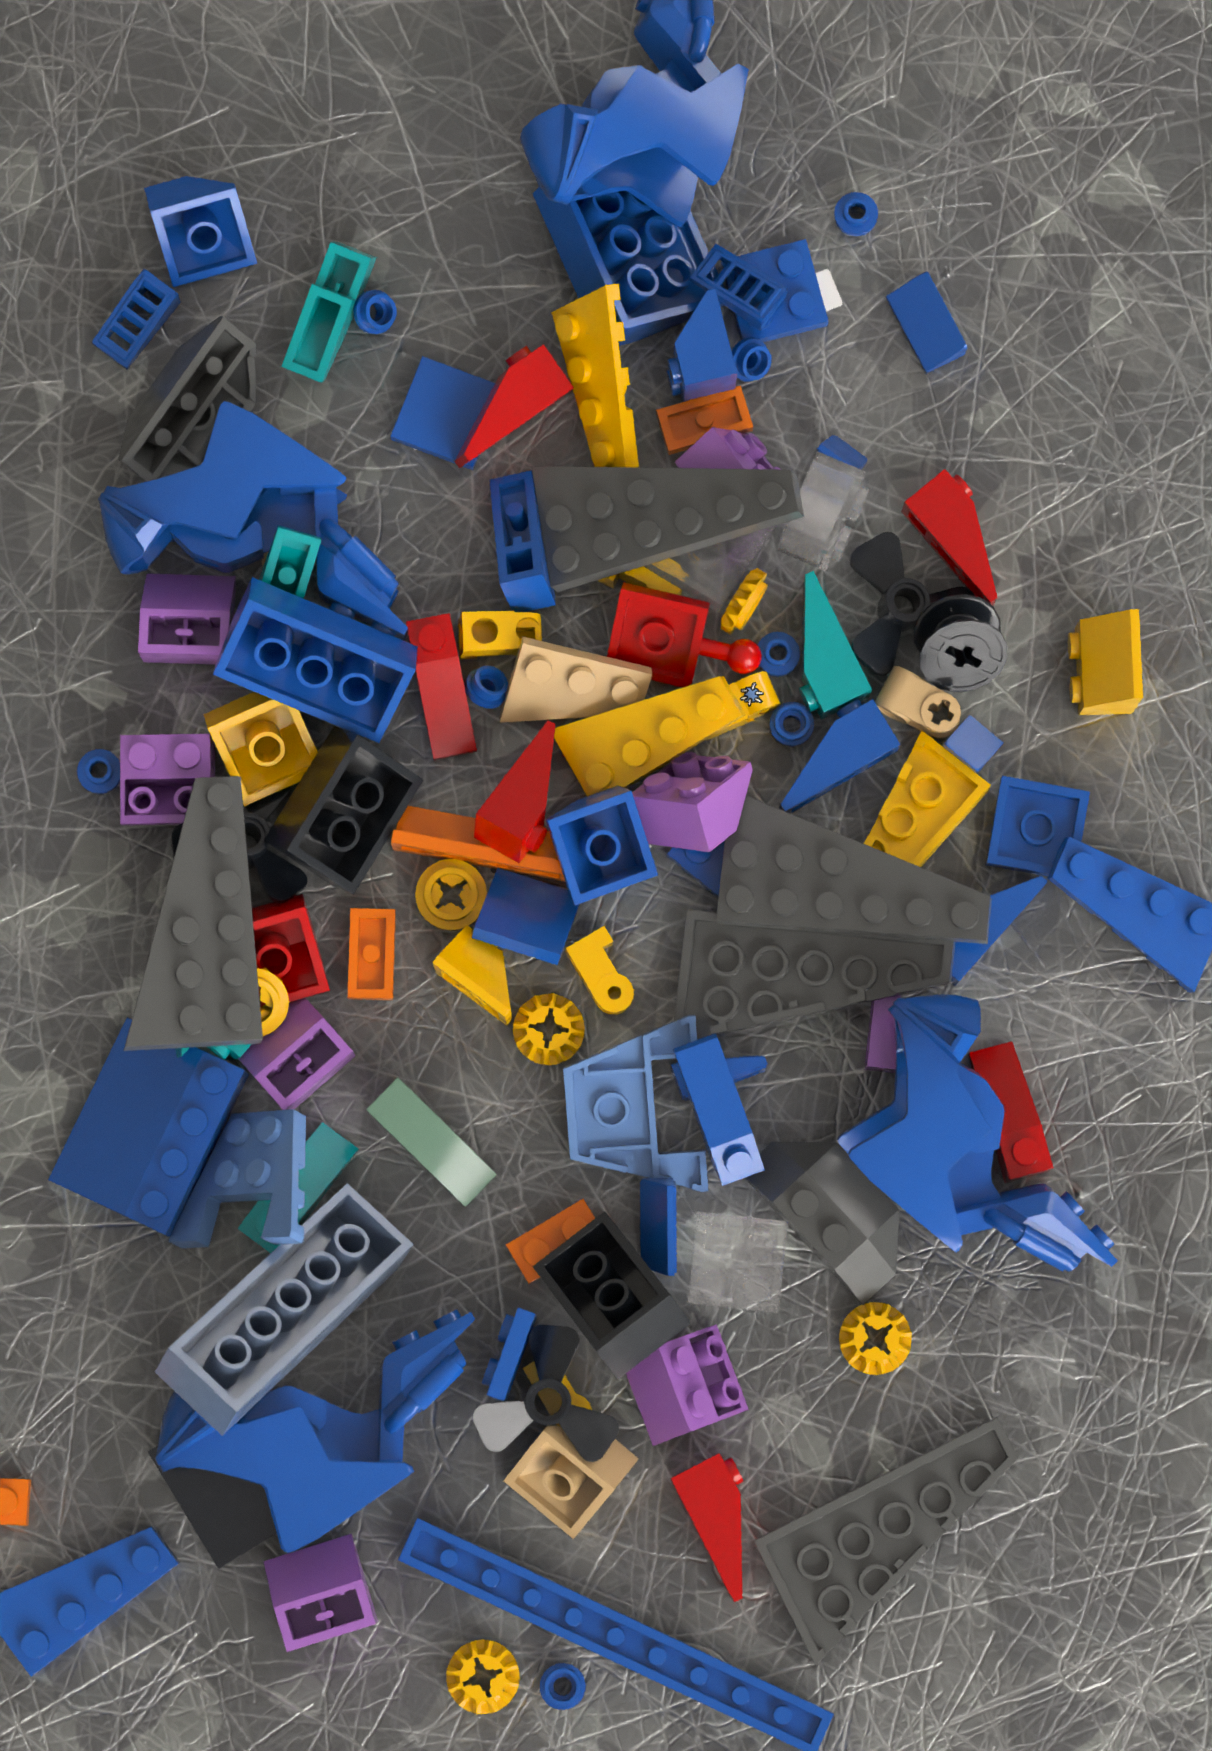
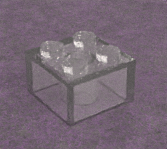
[778,451,870,572]
[686,1211,788,1315]

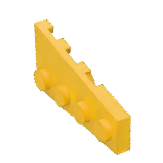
[551,284,639,467]
[554,676,746,796]
[864,730,991,867]

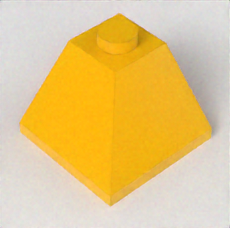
[432,925,512,1026]

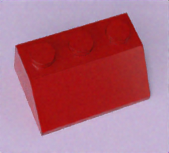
[252,894,330,1008]

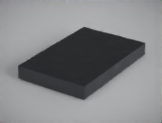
[148,1446,276,1569]

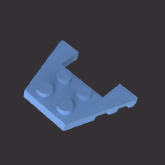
[563,1015,708,1192]
[169,1109,306,1248]

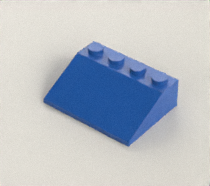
[532,187,725,346]
[48,1017,249,1237]

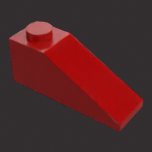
[455,344,574,469]
[901,469,997,606]
[406,613,477,760]
[474,720,556,863]
[968,1041,1054,1183]
[670,1453,744,1603]

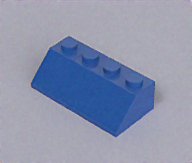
[213,577,418,743]

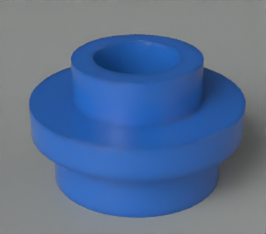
[834,192,878,236]
[353,290,397,334]
[732,337,771,382]
[758,632,800,677]
[464,665,508,709]
[769,702,814,747]
[77,749,120,794]
[540,1663,586,1710]

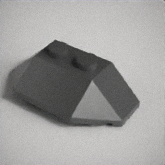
[118,316,256,482]
[745,1141,899,1305]

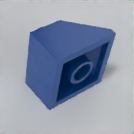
[666,289,737,402]
[545,786,658,905]

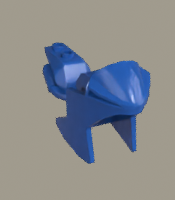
[520,0,749,227]
[98,401,408,641]
[837,994,1118,1272]
[155,1309,475,1553]

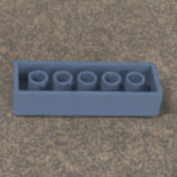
[155,1183,414,1436]

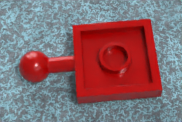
[607,582,762,688]

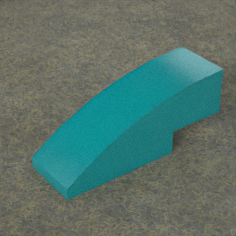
[281,241,377,383]

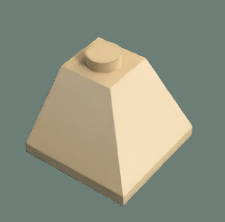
[503,1425,639,1539]

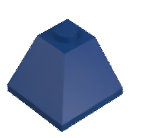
[144,176,257,287]

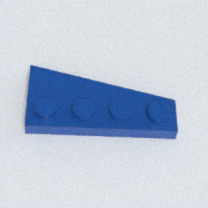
[1047,837,1212,993]
[0,1527,180,1677]

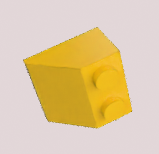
[1068,609,1143,715]
[203,692,318,807]

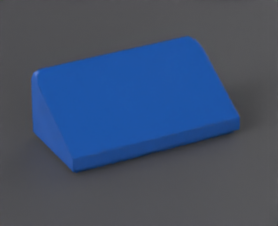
[886,271,967,374]
[640,1178,677,1276]

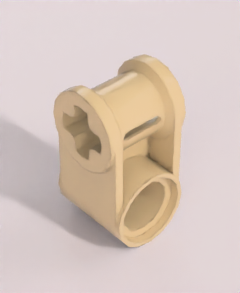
[875,666,961,739]

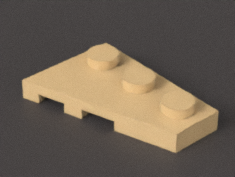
[499,636,652,723]

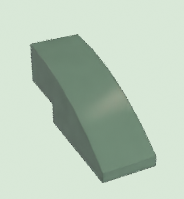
[366,1077,497,1208]

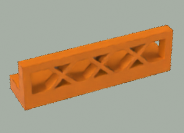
[391,806,565,882]

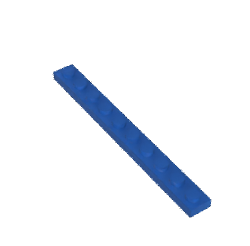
[398,1518,834,1751]

